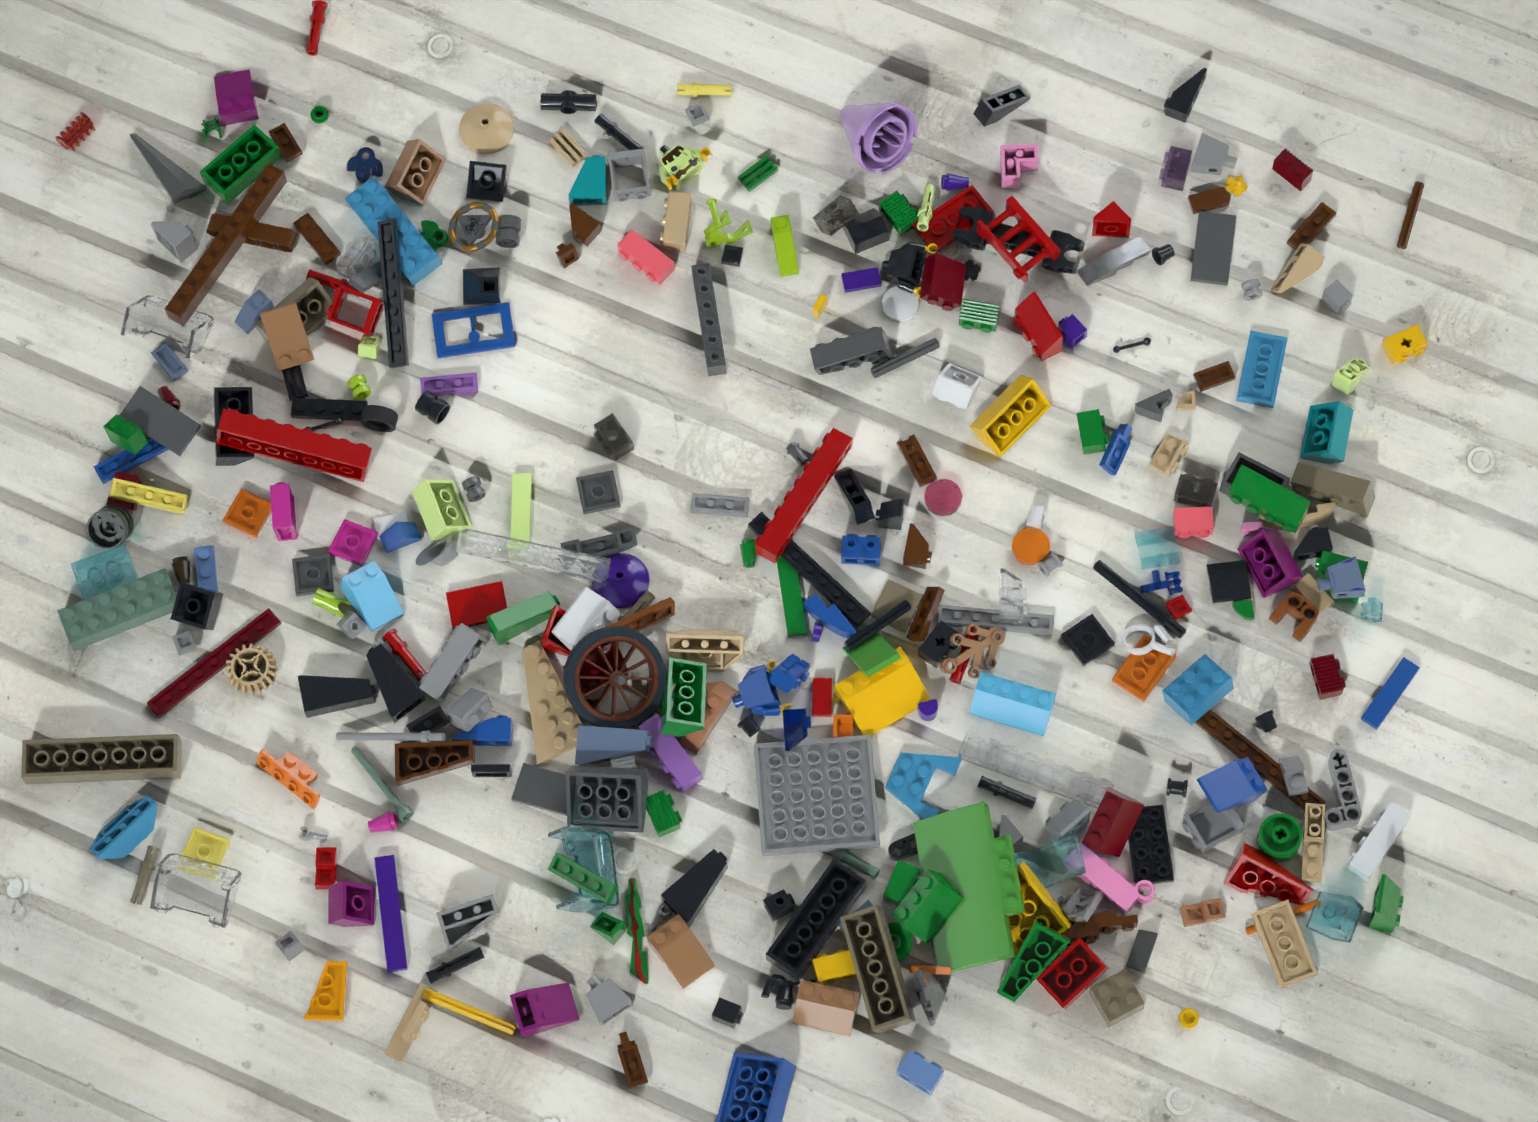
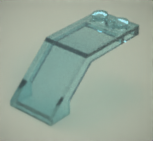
[1015,834,1086,889]

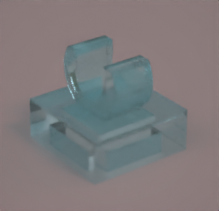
[1360,597,1383,622]

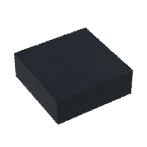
[721,245,743,267]

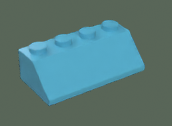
[969,672,1056,736]

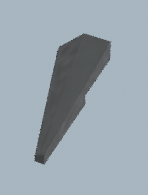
[130,133,207,204]

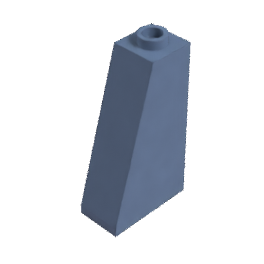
[575,725,653,766]

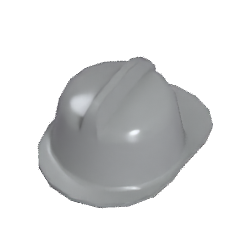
[415,535,459,566]

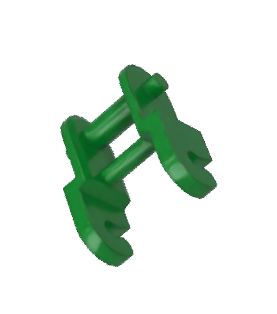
[201,117,222,142]

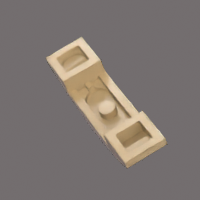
[1258,502,1336,530]

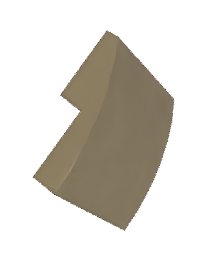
[871,579,923,633]

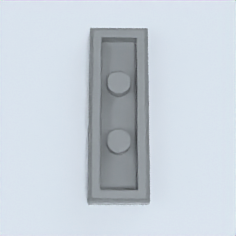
[691,493,749,518]

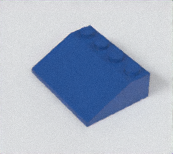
[716,1053,796,1122]

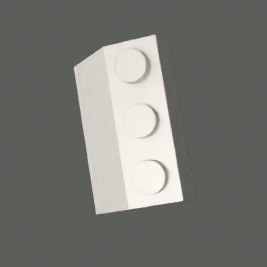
[551,587,621,650]

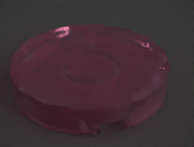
[924,479,962,517]

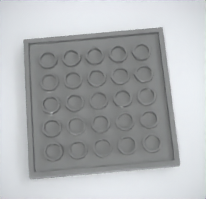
[754,735,880,856]

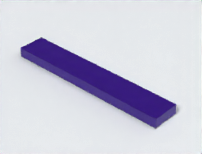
[374,855,408,973]

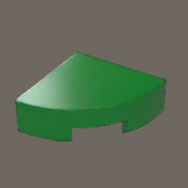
[1232,600,1254,620]

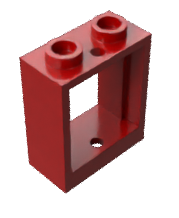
[327,285,384,336]

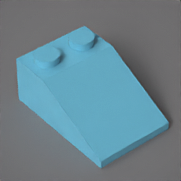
[340,561,404,632]

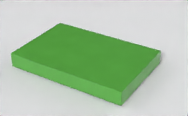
[842,632,901,677]

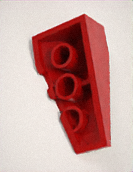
[1224,842,1313,905]

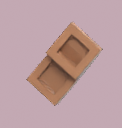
[1179,898,1226,927]

